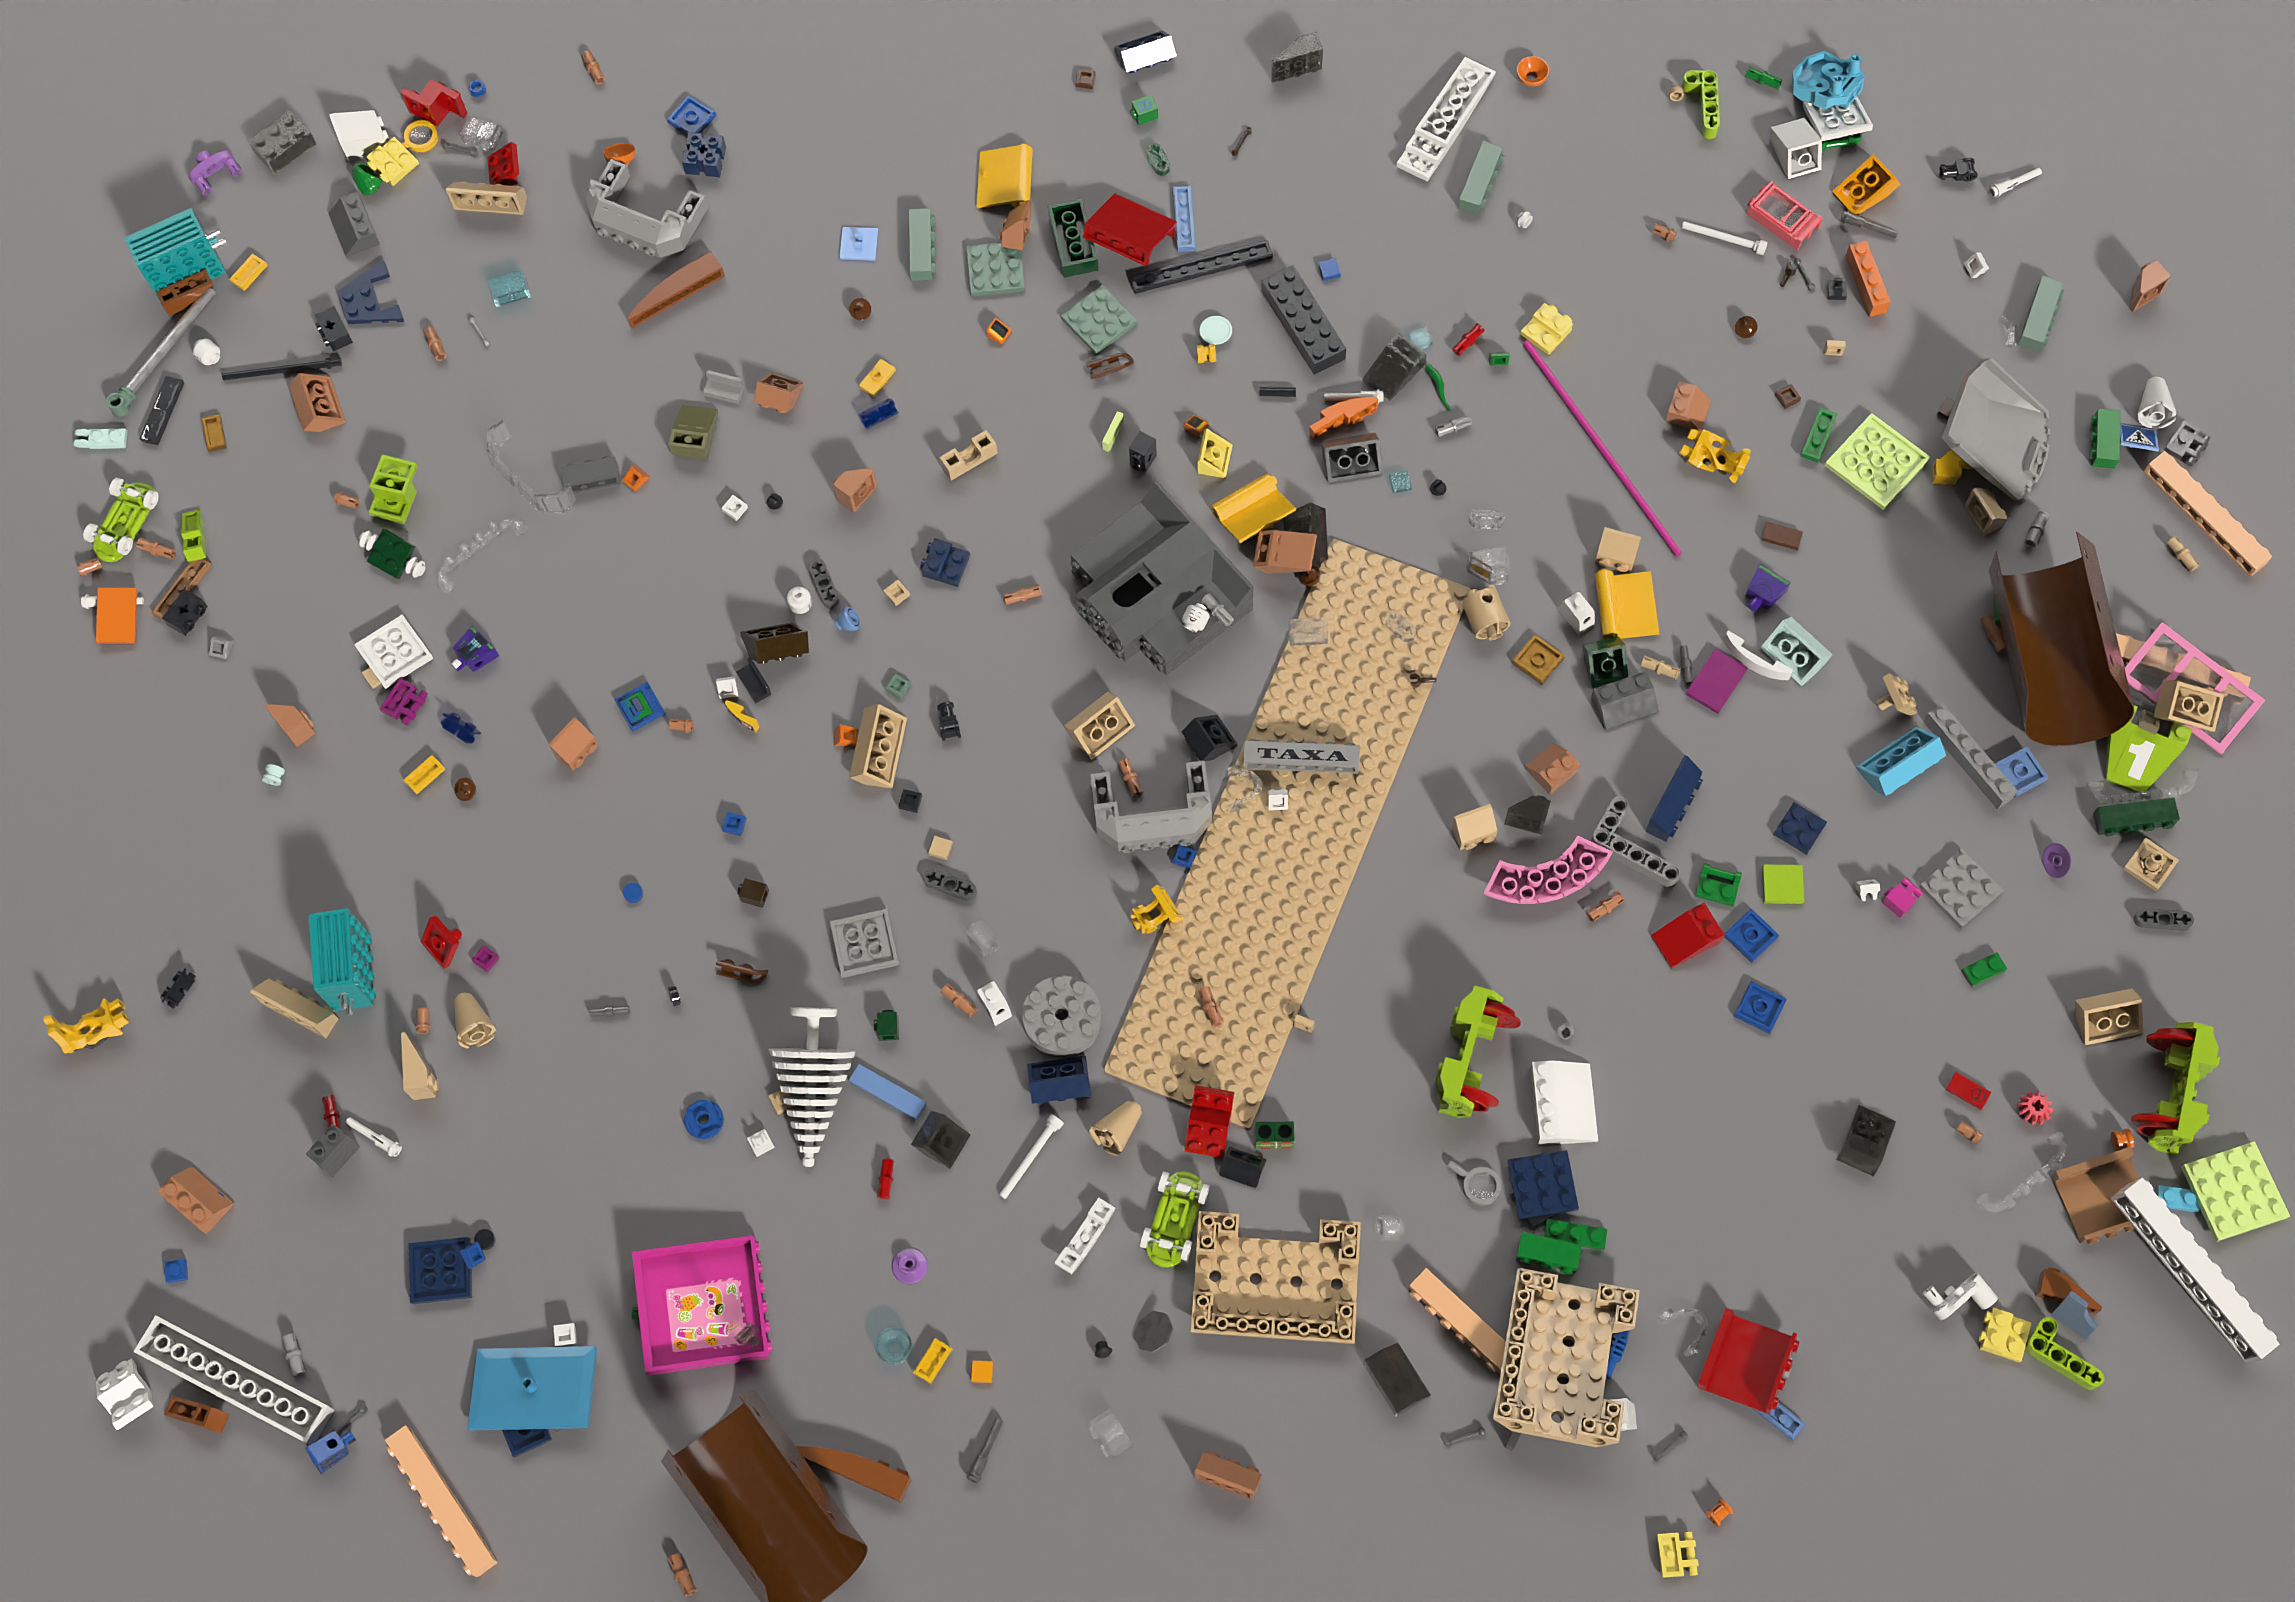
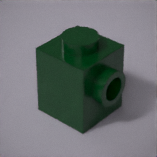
[874,1009,899,1041]

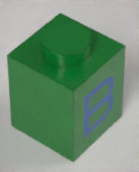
[1130,95,1158,125]

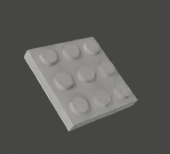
[1919,849,2004,929]
[830,909,899,978]

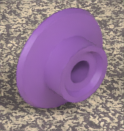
[2042,843,2072,878]
[892,1248,928,1284]

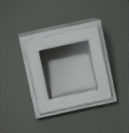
[208,636,234,659]

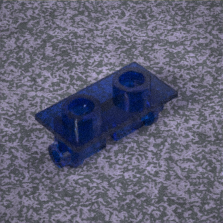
[858,399,899,429]
[441,712,481,744]

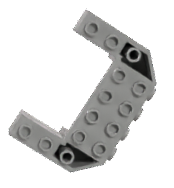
[585,159,708,258]
[1090,761,1212,853]

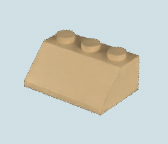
[1064,692,1135,760]
[2075,988,2143,1045]

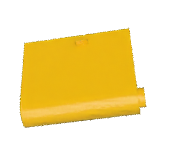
[976,144,1033,208]
[1210,473,1296,543]
[1595,568,1659,639]

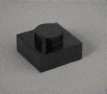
[898,789,922,813]

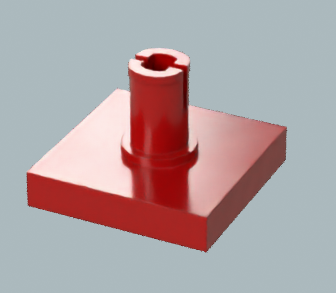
[420,915,462,969]

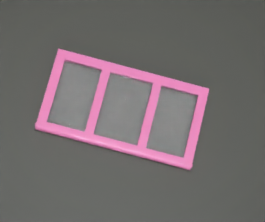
[2124,622,2265,755]

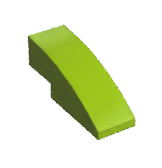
[181,509,206,562]

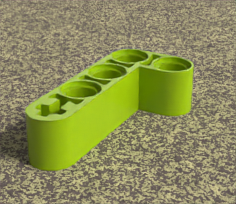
[1681,70,1720,139]
[2025,1317,2104,1390]

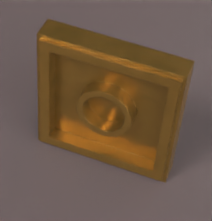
[1512,634,1565,685]

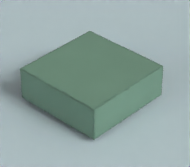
[885,673,911,699]

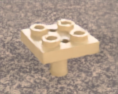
[1877,673,1918,716]
[2123,838,2179,892]

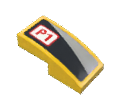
[725,700,760,733]

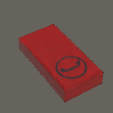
[1945,1072,1992,1110]

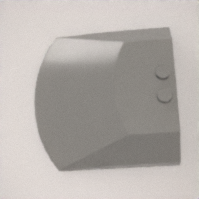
[1942,357,2050,501]

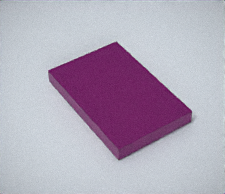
[1685,648,1748,714]

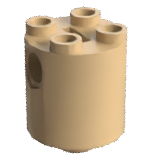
[1462,585,1511,640]

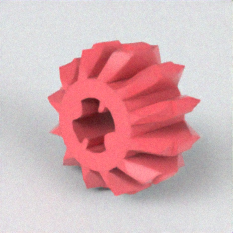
[2018,1091,2053,1125]

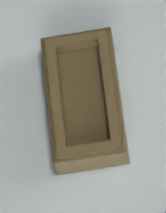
[2138,710,2160,735]

